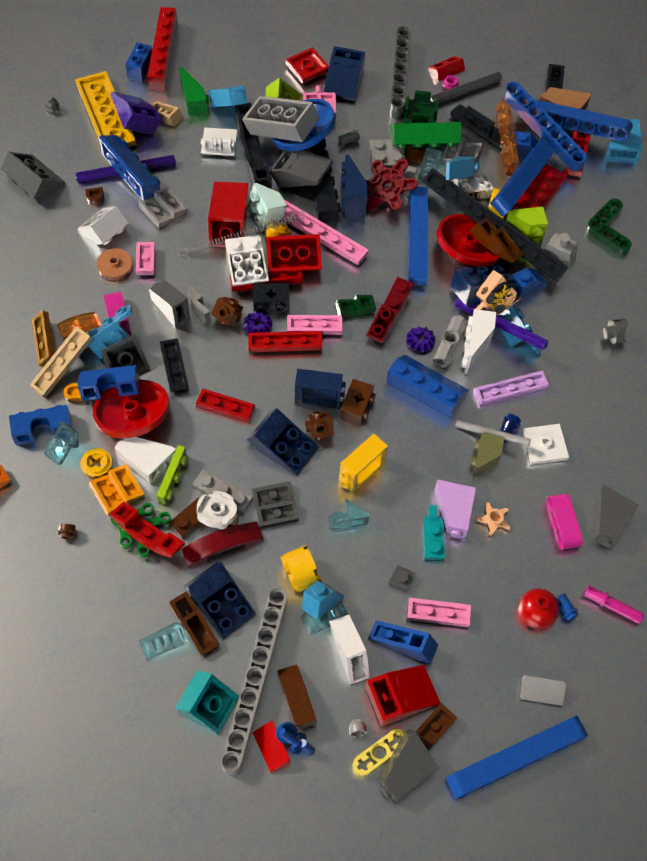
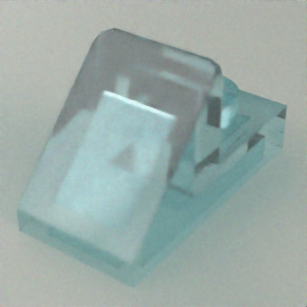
[44,421,79,465]
[328,499,369,530]

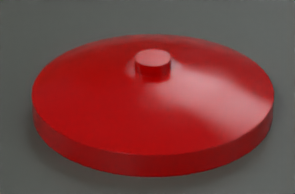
[436,214,501,267]
[93,379,170,438]

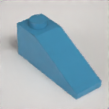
[446,156,480,180]

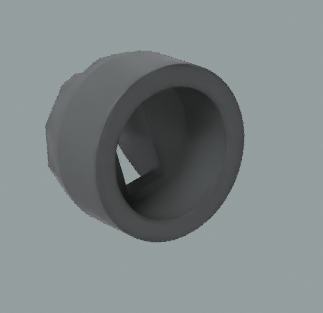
[45,97,60,112]

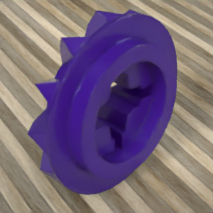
[243,311,272,334]
[406,326,436,352]

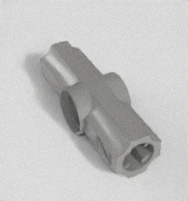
[433,315,467,368]

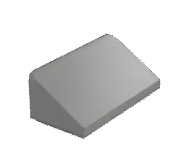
[520,675,566,707]

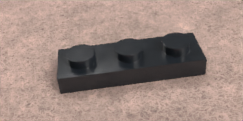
[160,338,189,392]

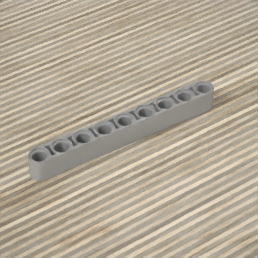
[221,587,287,776]

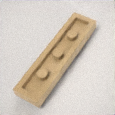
[30,326,93,398]

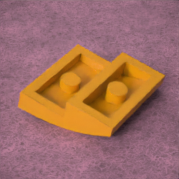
[89,464,145,516]

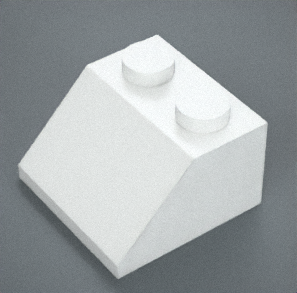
[78,206,128,245]

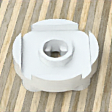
[197,491,237,530]

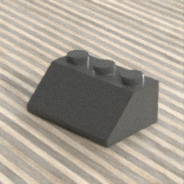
[1,152,65,199]

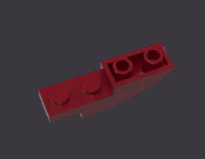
[366,276,414,344]

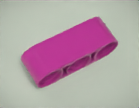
[103,291,132,336]
[546,493,583,550]

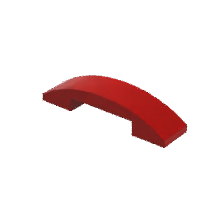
[110,501,185,558]

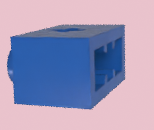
[125,42,152,83]

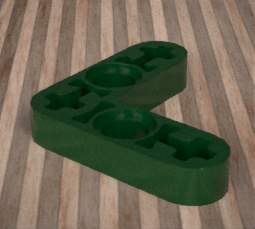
[586,198,632,255]

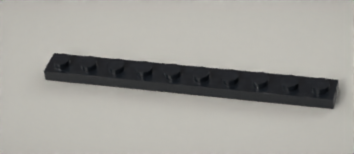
[422,167,568,283]

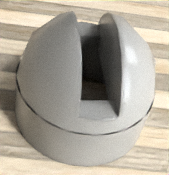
[349,719,367,738]

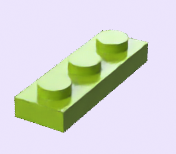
[156,445,188,506]

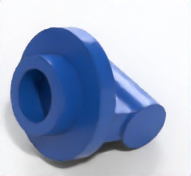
[276,722,300,747]
[290,732,315,755]

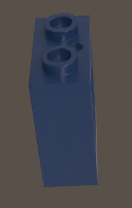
[295,368,346,409]

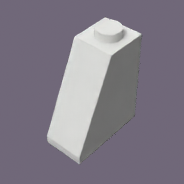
[115,437,176,484]
[330,615,370,685]

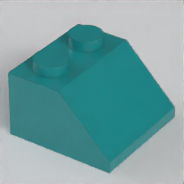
[175,670,239,734]

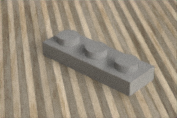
[192,469,253,515]

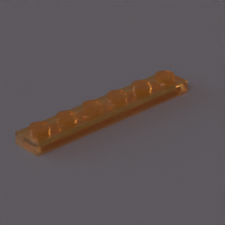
[496,97,519,176]

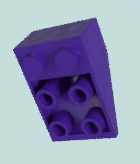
[110,92,161,135]

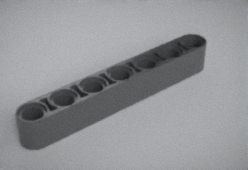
[390,26,411,119]

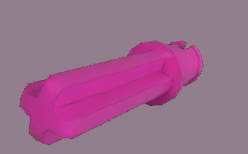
[583,585,644,624]

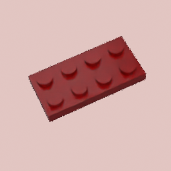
[511,164,568,211]

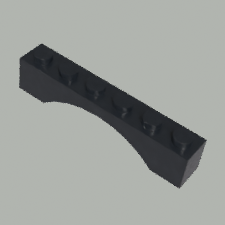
[235,103,272,189]
[304,138,341,222]

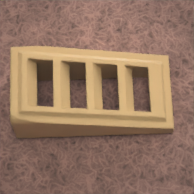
[152,101,183,127]

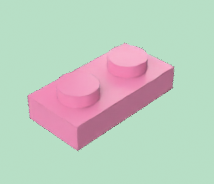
[136,242,155,275]

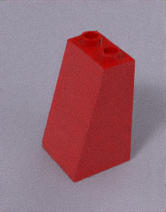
[208,181,249,247]

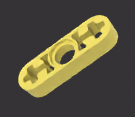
[352,729,405,777]

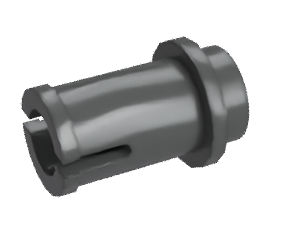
[338,129,360,146]

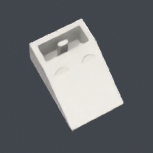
[225,235,269,286]
[461,309,496,376]

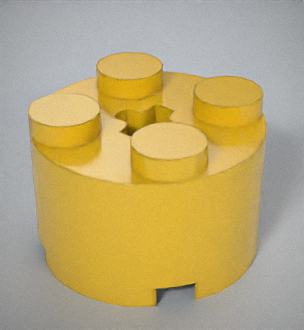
[280,545,322,592]

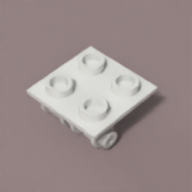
[201,127,237,156]
[453,174,493,200]

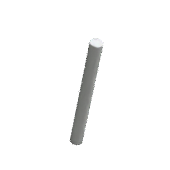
[455,420,531,446]

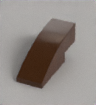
[470,217,524,263]
[168,591,220,656]
[277,664,317,730]

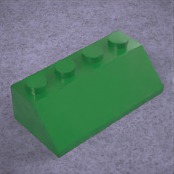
[389,122,461,148]

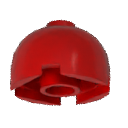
[517,588,560,631]

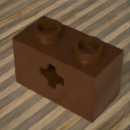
[340,379,376,426]

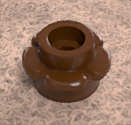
[57,524,77,539]

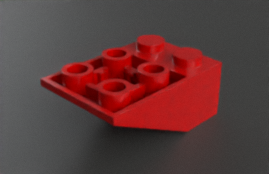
[365,664,441,727]

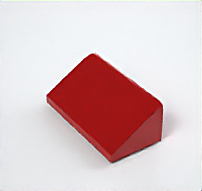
[429,56,465,81]
[252,721,291,773]

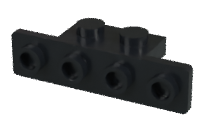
[450,104,511,148]

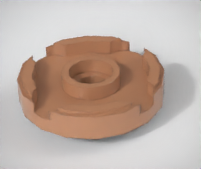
[96,248,133,281]

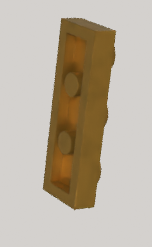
[32,310,55,367]

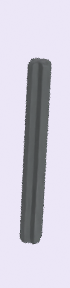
[430,72,502,103]

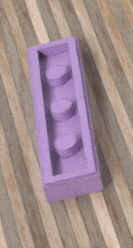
[473,370,550,407]

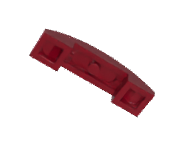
[182,522,264,568]

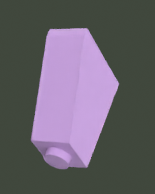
[434,479,476,538]

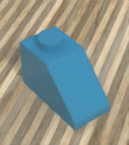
[302,581,344,620]

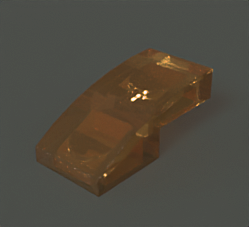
[57,312,101,340]

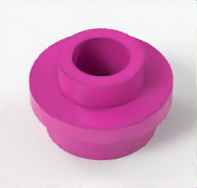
[443,75,459,90]

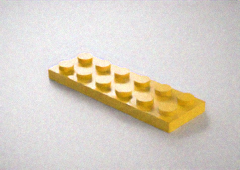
[75,71,136,147]

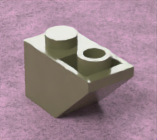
[471,433,504,476]

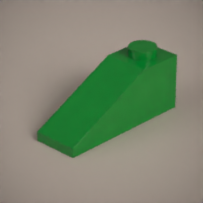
[179,67,210,114]

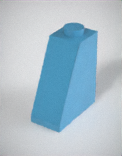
[208,85,247,107]
[605,119,642,161]

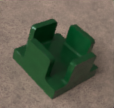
[403,90,439,123]

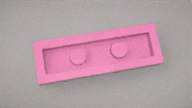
[287,315,342,335]
[407,598,471,627]

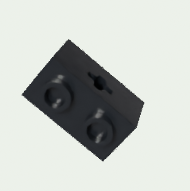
[253,283,290,313]

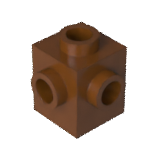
[211,297,244,325]
[305,411,334,440]

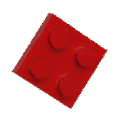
[286,47,329,84]

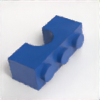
[78,365,140,401]
[9,405,73,445]

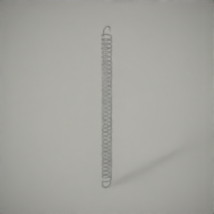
[179,211,305,257]

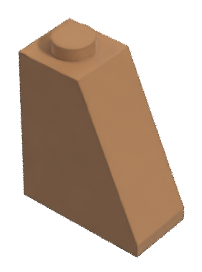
[539,87,592,120]

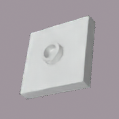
[522,424,569,465]

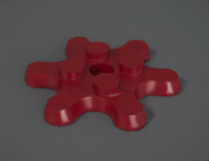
[366,159,418,212]

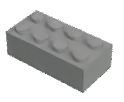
[242,96,320,142]

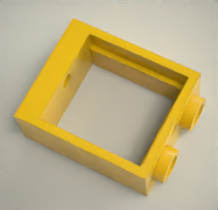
[339,434,388,492]

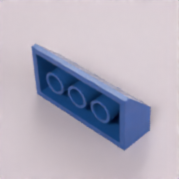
[99,135,161,200]
[386,355,469,419]

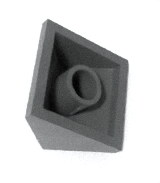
[100,334,150,374]

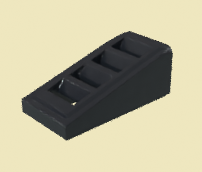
[545,64,565,92]

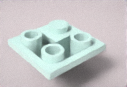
[247,183,287,233]

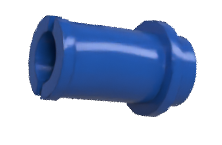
[557,593,578,621]

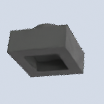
[388,565,416,593]

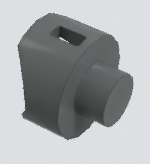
[603,318,628,344]

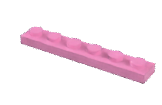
[282,200,369,265]

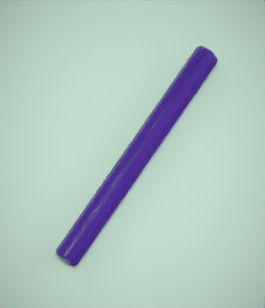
[75,155,176,183]
[454,297,548,350]

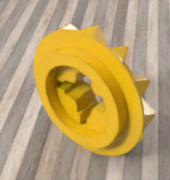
[80,448,112,478]

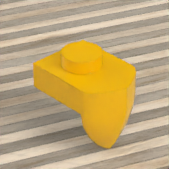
[265,222,293,245]

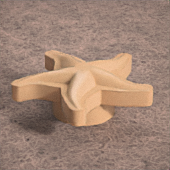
[476,502,510,536]

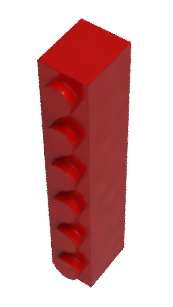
[147,7,178,92]

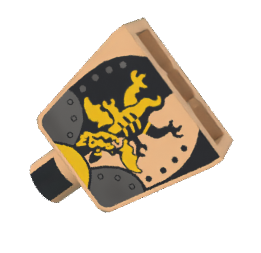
[476,270,521,315]

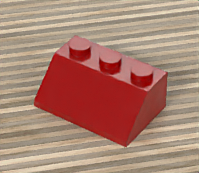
[266,234,322,273]

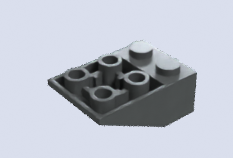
[270,150,333,187]

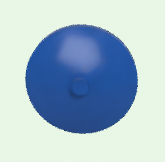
[272,99,336,151]

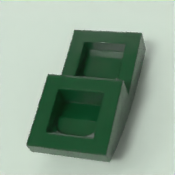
[335,295,377,318]

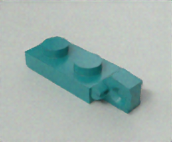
[423,505,445,560]

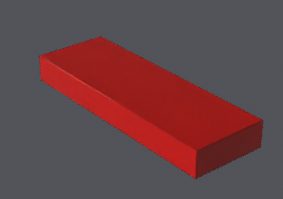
[196,388,256,423]

